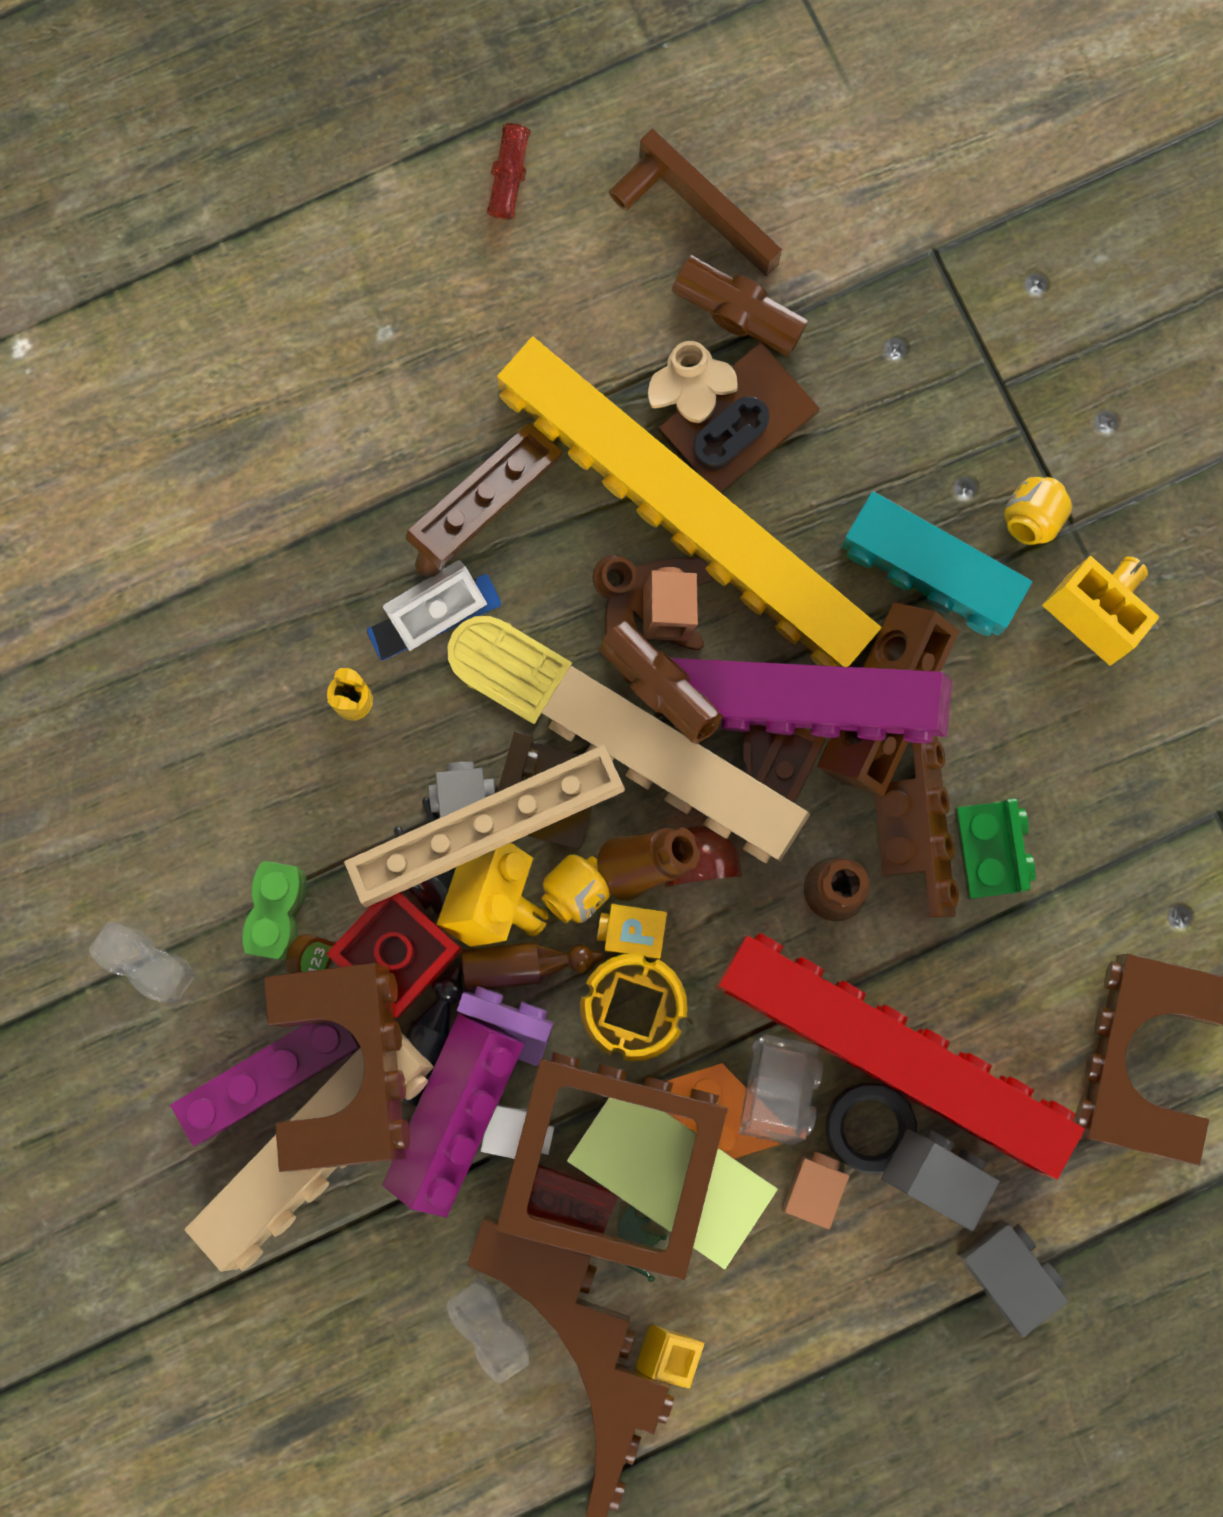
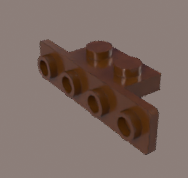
[874,736,959,918]

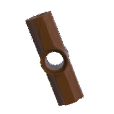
[672,255,808,357]
[599,621,724,745]

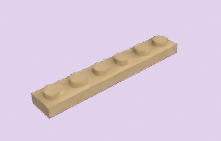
[344,744,625,908]

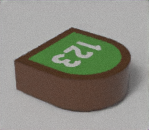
[286,934,336,974]

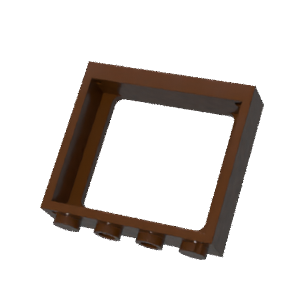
[496,1052,728,1281]

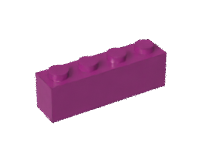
[382,1013,524,1218]
[170,1022,360,1146]

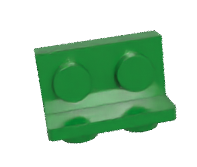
[954,798,1036,900]

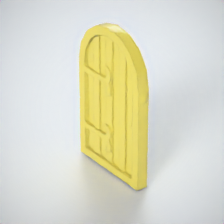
[448,616,572,726]

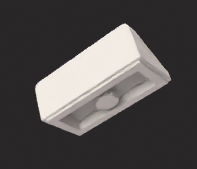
[383,560,487,651]

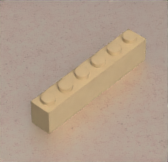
[541,666,810,864]
[184,1032,434,1272]

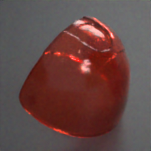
[664,826,742,888]

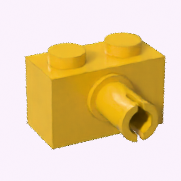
[1042,555,1159,666]
[437,843,548,947]

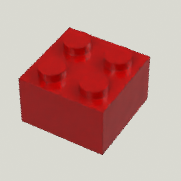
[326,892,463,1019]

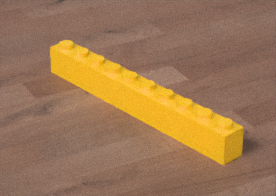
[497,336,882,667]

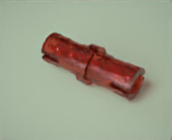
[486,123,531,220]

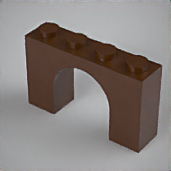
[1075,953,1223,1166]
[264,963,410,1172]

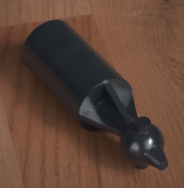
[402,968,464,1106]

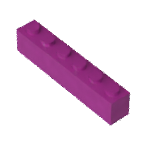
[672,658,952,743]

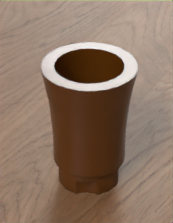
[597,827,700,901]
[804,857,870,921]

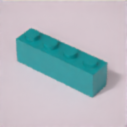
[841,491,1033,636]

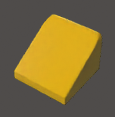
[636,1324,705,1389]

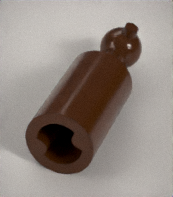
[462,942,604,991]

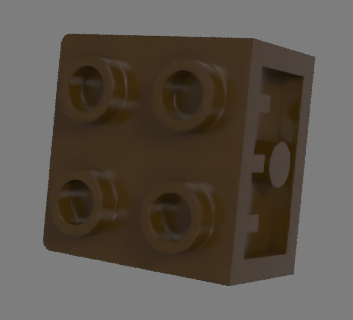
[497,731,593,850]

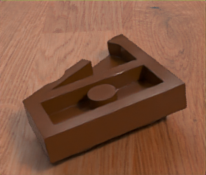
[743,725,826,803]

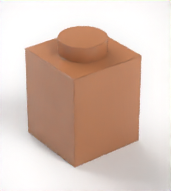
[643,567,698,641]
[781,1152,849,1230]

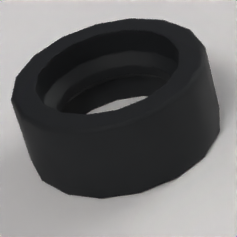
[825,1083,917,1173]

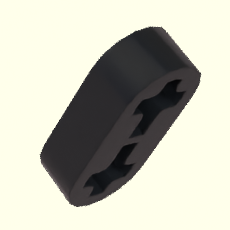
[693,396,770,471]

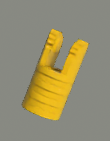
[327,668,373,721]

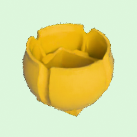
[580,953,688,1062]

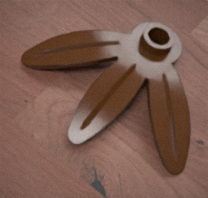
[592,555,715,684]

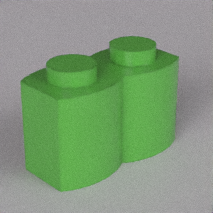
[242,861,307,961]

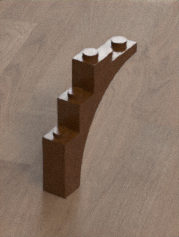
[467,1215,675,1517]

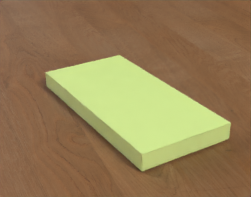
[567,1097,778,1269]

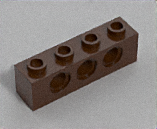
[817,602,959,796]

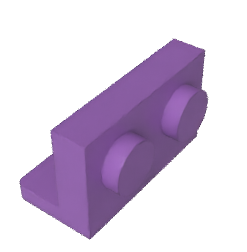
[457,986,555,1066]

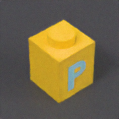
[597,904,667,960]

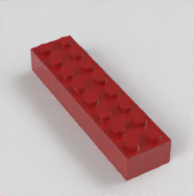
[715,933,1085,1180]

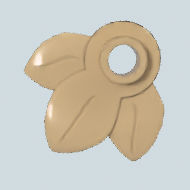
[648,341,738,423]

